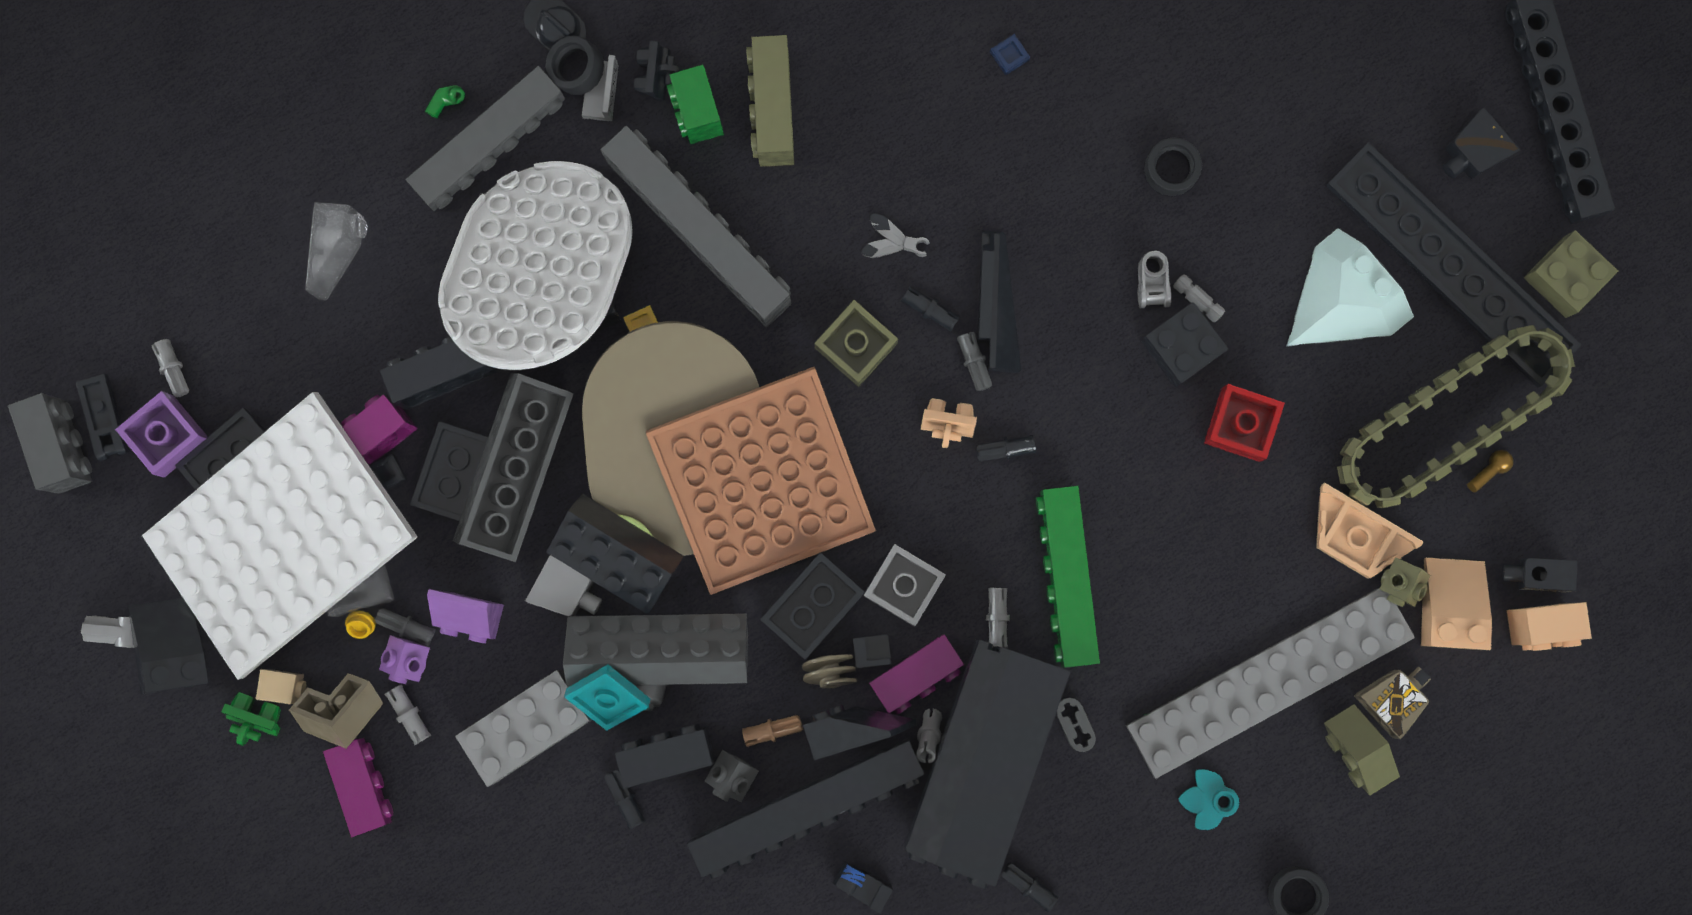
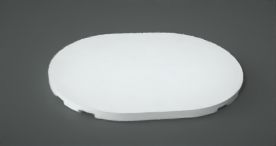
[438,161,632,370]

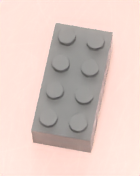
[455,670,592,787]

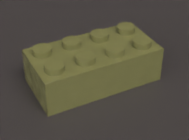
[746,35,794,167]

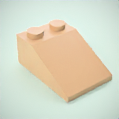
[1421,558,1492,650]

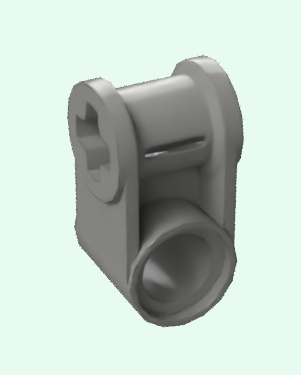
[1138,251,1171,308]

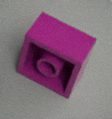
[340,394,418,464]

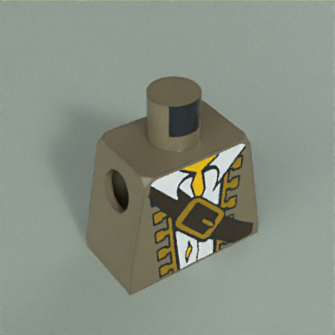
[1354,667,1431,739]

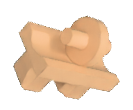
[921,398,977,448]

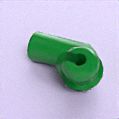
[425,85,465,119]

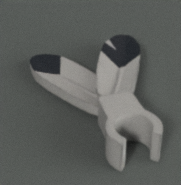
[861,214,929,258]

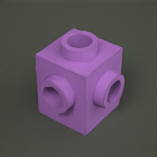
[379,635,430,684]

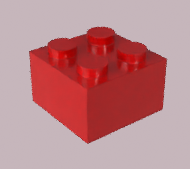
[1204,384,1285,462]

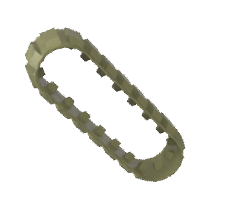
[1337,325,1575,508]

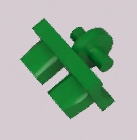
[221,692,281,746]

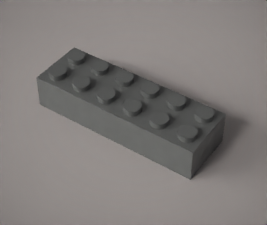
[453,373,574,562]
[563,613,748,686]

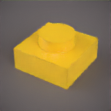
[623,305,658,331]

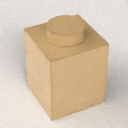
[256,669,306,704]

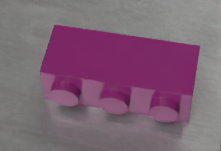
[869,634,964,715]
[323,738,393,837]

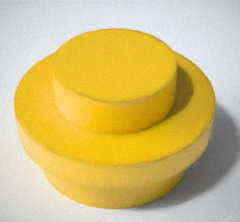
[345,611,376,639]

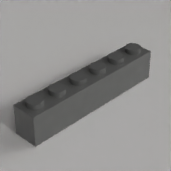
[405,66,565,211]

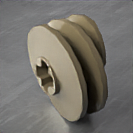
[802,654,857,688]

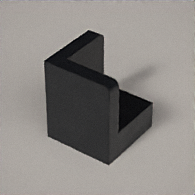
[853,635,892,668]

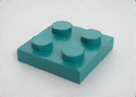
[564,664,651,731]

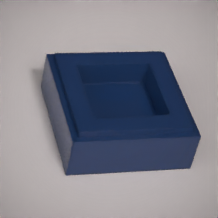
[990,34,1030,75]

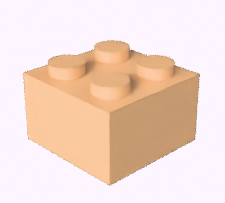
[1507,602,1592,651]

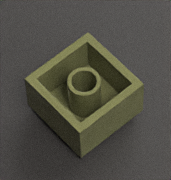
[1524,230,1618,318]
[815,300,898,387]

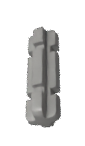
[1173,275,1225,322]

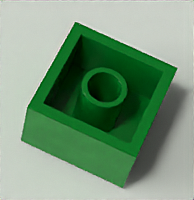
[667,65,724,144]

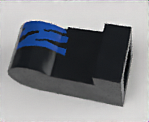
[833,862,893,914]

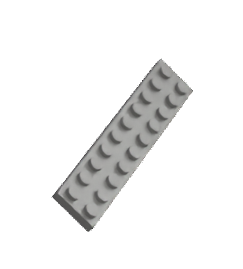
[1125,588,1415,779]

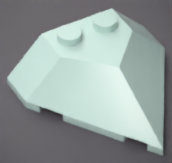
[1286,229,1414,347]

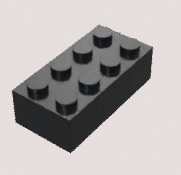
[546,493,684,615]

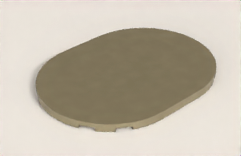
[582,321,759,556]

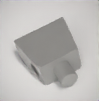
[525,555,602,617]

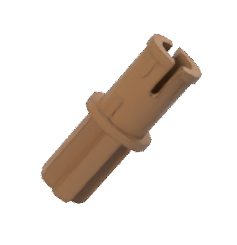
[742,715,803,747]

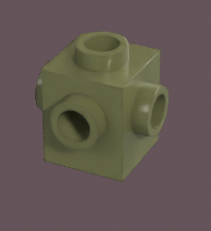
[1380,557,1431,607]

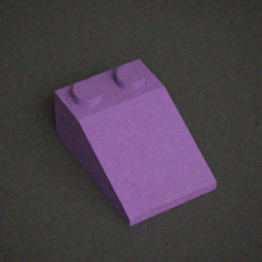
[427,589,504,644]

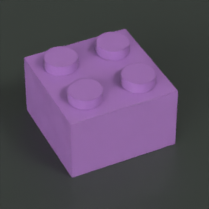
[115,391,208,477]

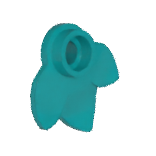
[1178,769,1239,830]

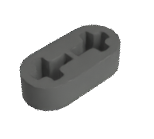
[1056,697,1096,752]

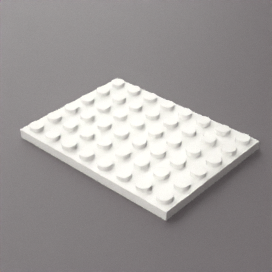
[142,392,417,680]

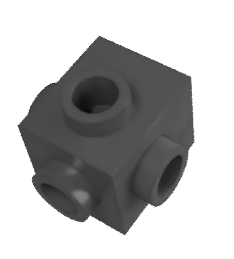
[705,750,759,802]

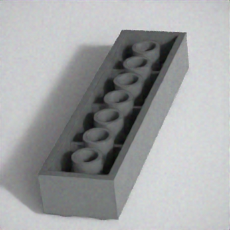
[600,126,791,328]

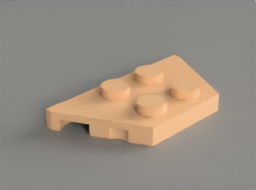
[1316,483,1423,579]

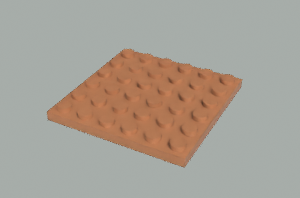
[646,367,876,595]

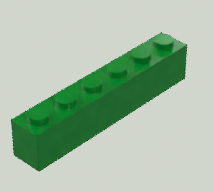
[1036,486,1100,668]

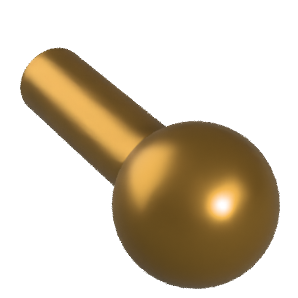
[1467,450,1514,492]

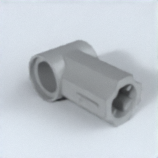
[81,616,134,648]

